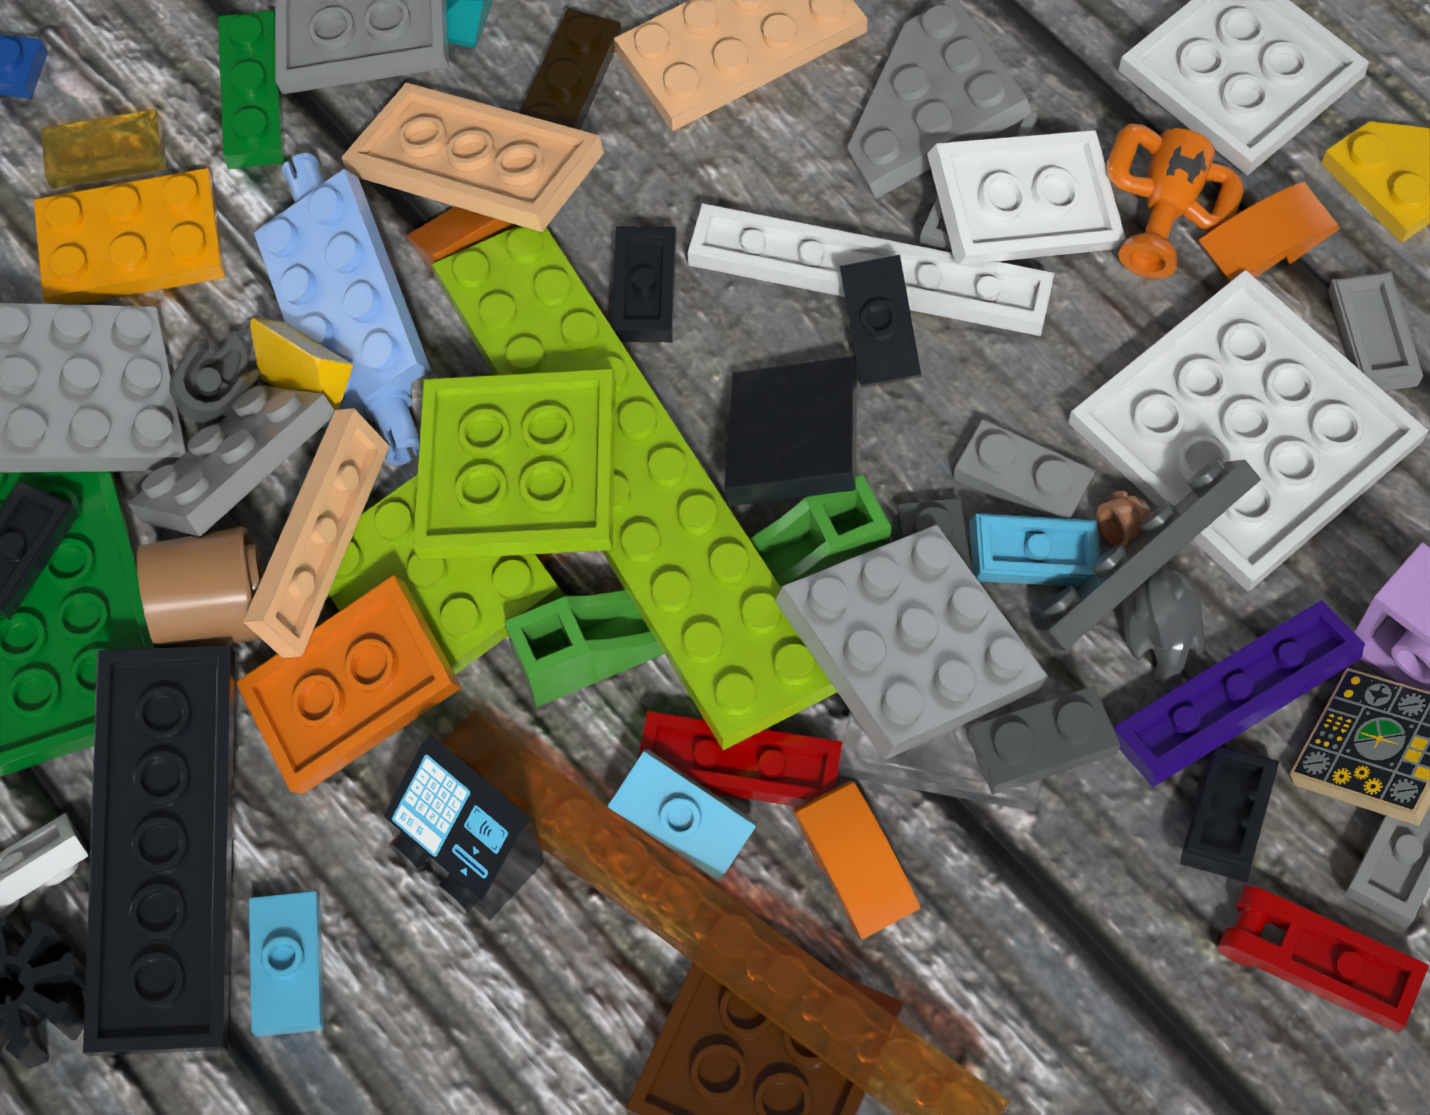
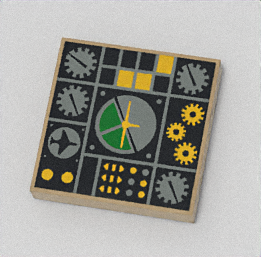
[1290,668,1430,826]

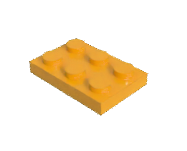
[33,168,226,305]

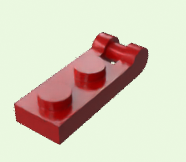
[1217,886,1429,1033]

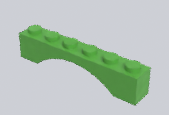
[504,475,891,708]

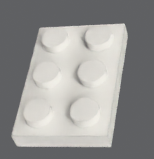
[927,130,1126,266]

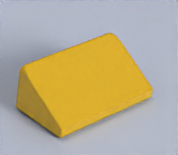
[250,317,353,422]

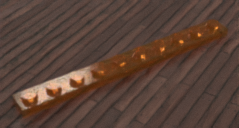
[442,710,1010,1115]

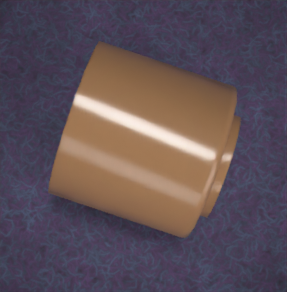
[137,527,266,648]

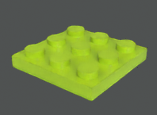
[413,369,616,560]
[328,474,565,675]

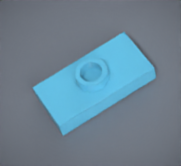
[969,513,1100,587]
[608,748,758,882]
[249,891,324,1037]

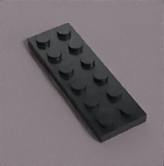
[83,645,235,1056]

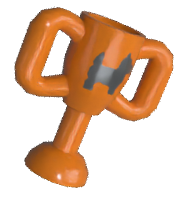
[1106,124,1244,279]

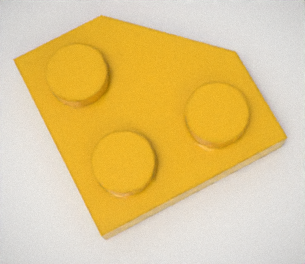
[1321,121,1430,243]

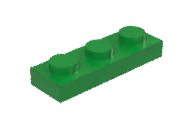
[218,10,286,170]

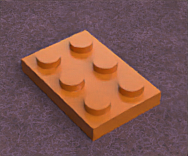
[236,575,462,795]

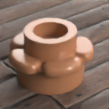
[1096,491,1152,549]

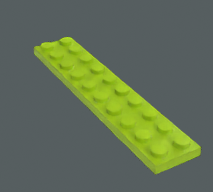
[432,226,837,750]

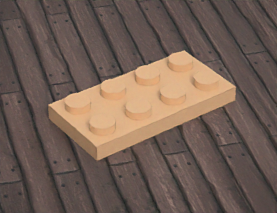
[614,0,867,131]
[342,82,604,232]

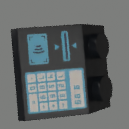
[384,734,544,921]

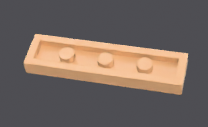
[243,408,390,658]

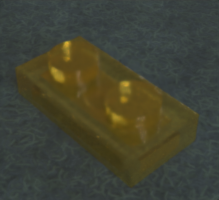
[41,109,167,189]

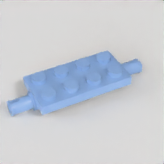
[254,153,431,466]

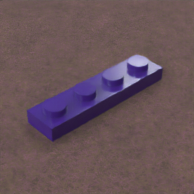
[1113,600,1365,787]

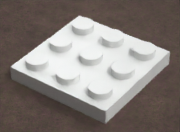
[1118,0,1370,176]

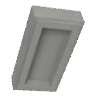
[1328,272,1423,391]

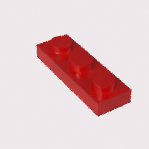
[637,711,843,807]

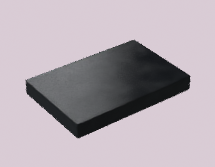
[724,356,857,506]

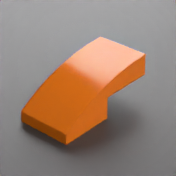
[1199,181,1340,283]
[792,780,921,940]

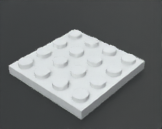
[1068,270,1429,592]

